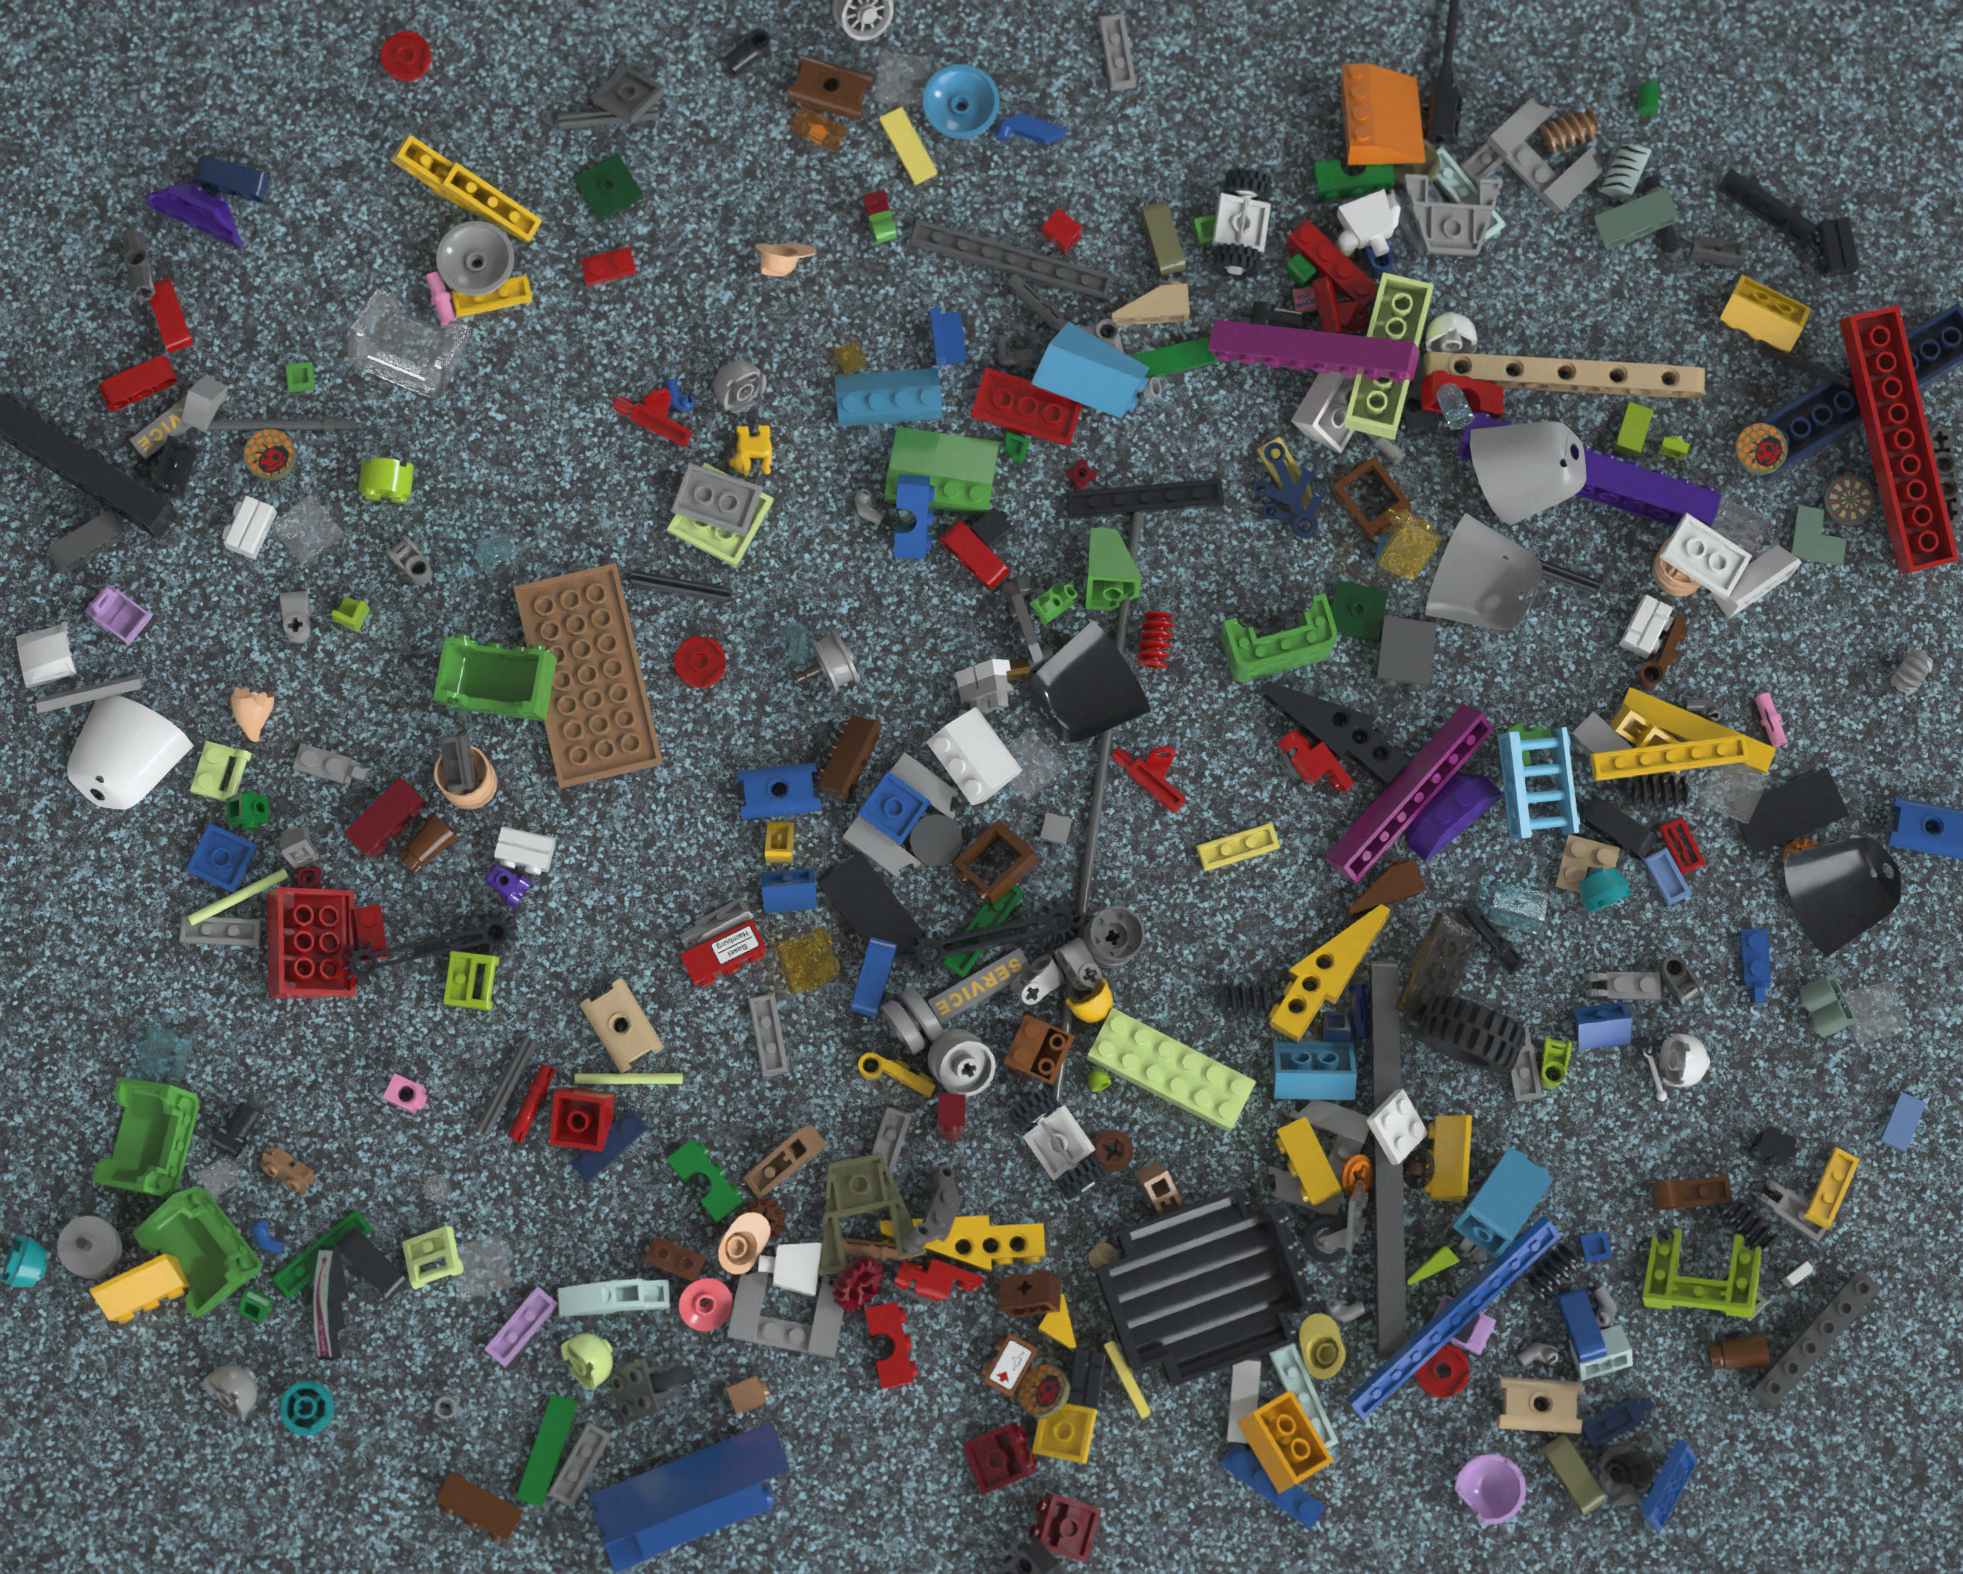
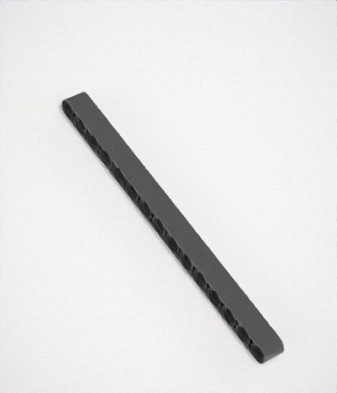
[1369,961,1406,1361]

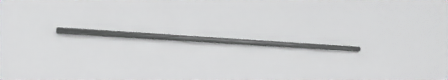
[1051,512,1143,1103]

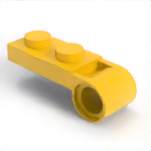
[858,1053,936,1099]

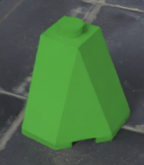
[1085,527,1141,611]

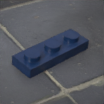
[570,1109,648,1184]

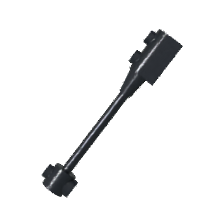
[1421,0,1463,144]

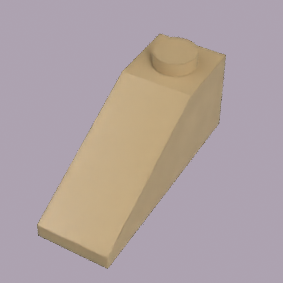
[1111,281,1190,326]

